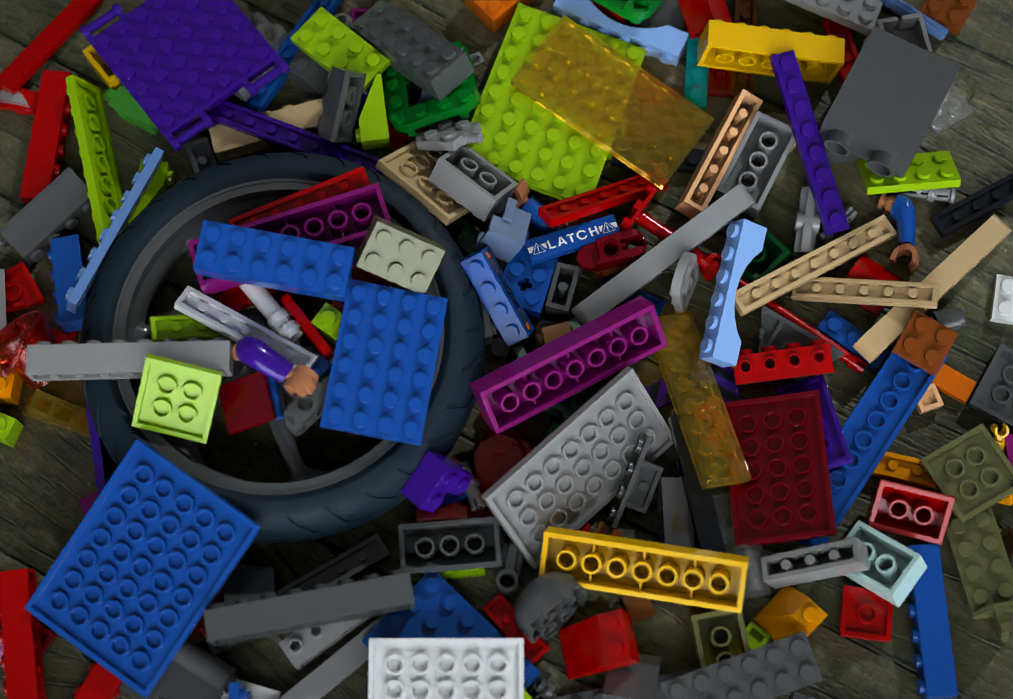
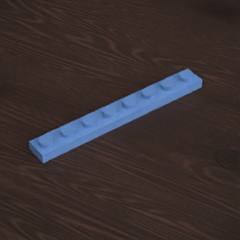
[65,147,164,314]

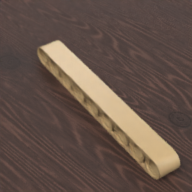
[853,214,1012,364]

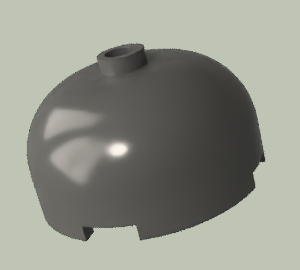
[514,571,588,644]

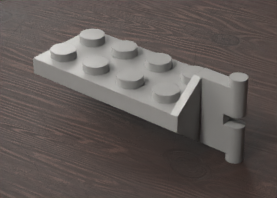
[784,0,883,36]

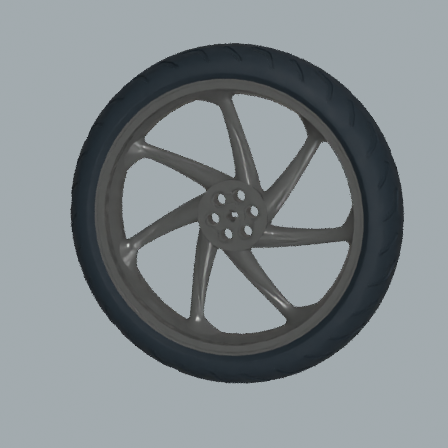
[80,152,485,543]

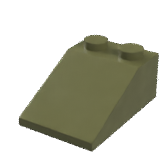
[688,610,750,668]

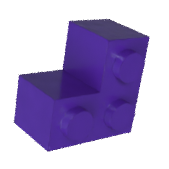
[401,450,473,513]

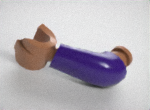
[231,336,319,398]

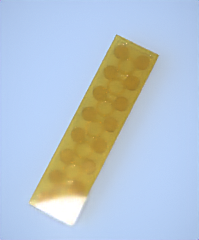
[655,312,751,489]

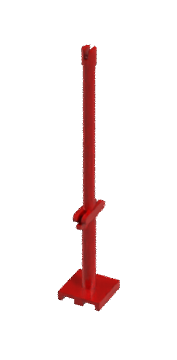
[619,185,868,375]

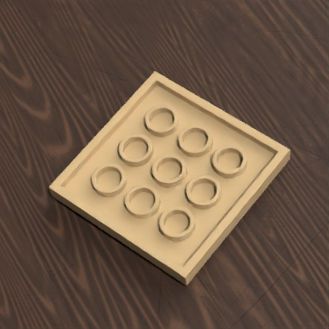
[375,140,470,226]

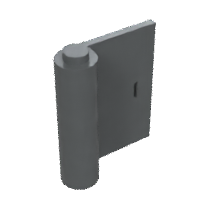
[119,639,238,699]

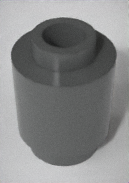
[930,307,965,331]

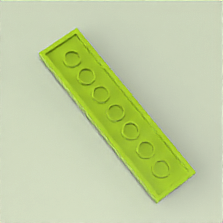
[65,74,128,245]

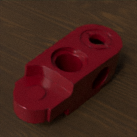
[577,229,647,272]

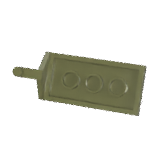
[946,507,1013,642]

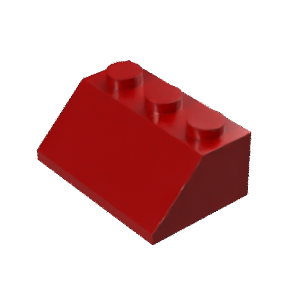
[865,479,955,545]

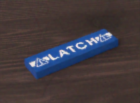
[524,214,620,265]

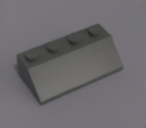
[0,167,92,265]
[398,516,502,574]

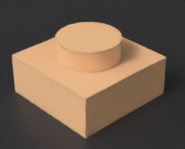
[916,383,944,415]

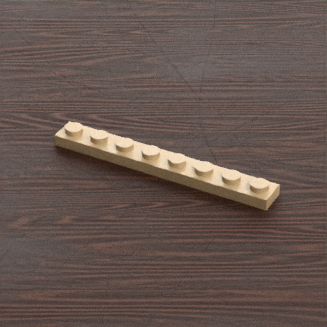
[734,215,897,317]

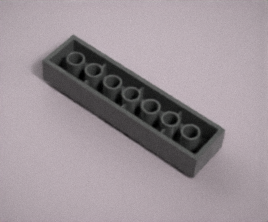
[203,569,415,646]

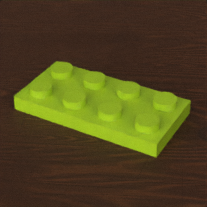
[290,7,390,94]
[857,151,961,195]

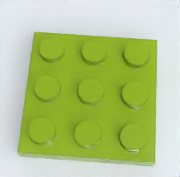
[131,354,223,444]

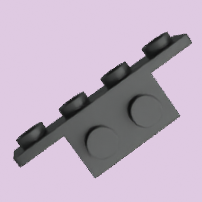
[607,434,664,530]

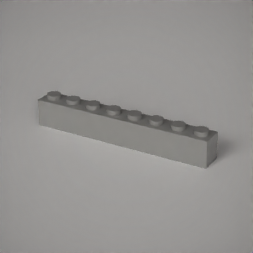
[25,337,234,381]

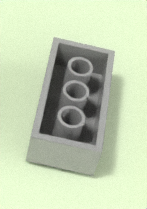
[714,110,795,219]

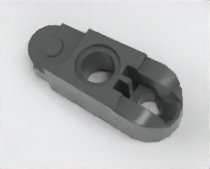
[285,375,330,436]

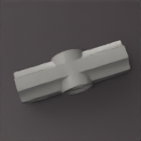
[793,186,820,258]

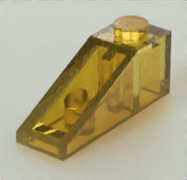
[22,389,90,438]

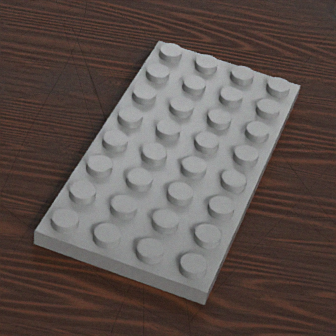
[481,366,673,569]

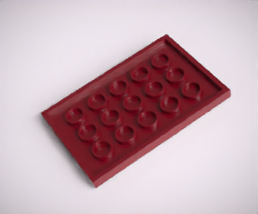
[721,390,837,548]

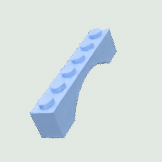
[553,0,689,66]
[699,219,767,367]

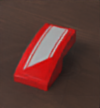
[0,87,39,115]

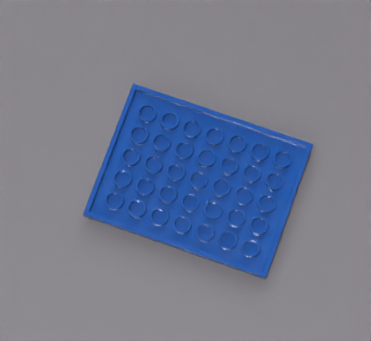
[24,439,262,698]

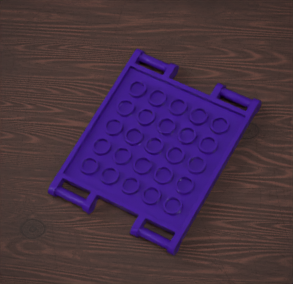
[79,0,291,152]

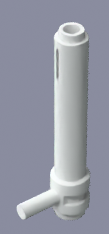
[239,284,303,343]

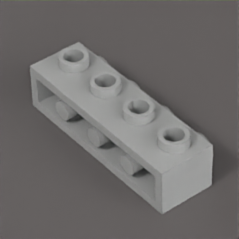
[761,537,870,589]
[278,616,373,671]

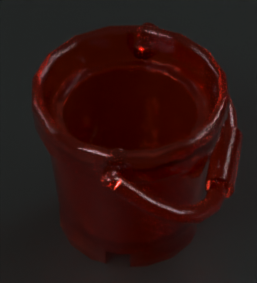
[0,310,59,390]
[470,428,532,494]

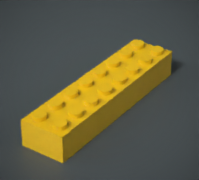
[539,526,749,613]

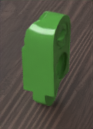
[102,86,159,135]

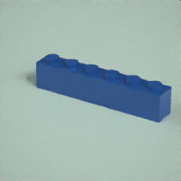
[907,544,958,699]

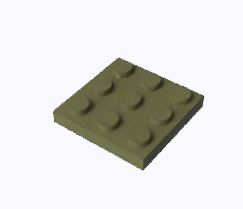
[919,423,1013,524]

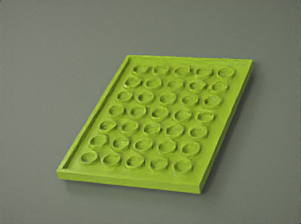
[466,3,647,200]

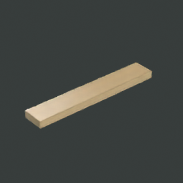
[791,277,940,309]

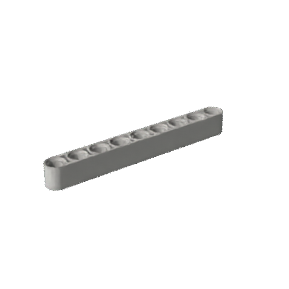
[571,183,756,326]

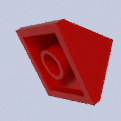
[677,0,733,40]
[846,254,903,317]

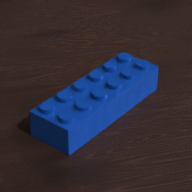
[193,220,355,302]

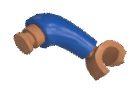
[511,179,579,235]
[877,193,919,274]

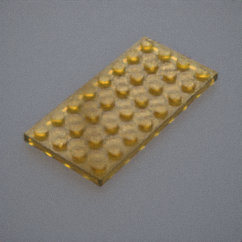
[510,15,715,190]

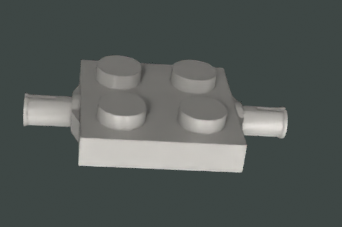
[416,119,484,151]

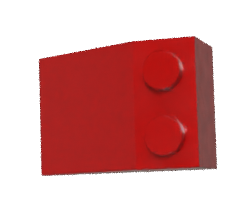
[558,609,641,680]

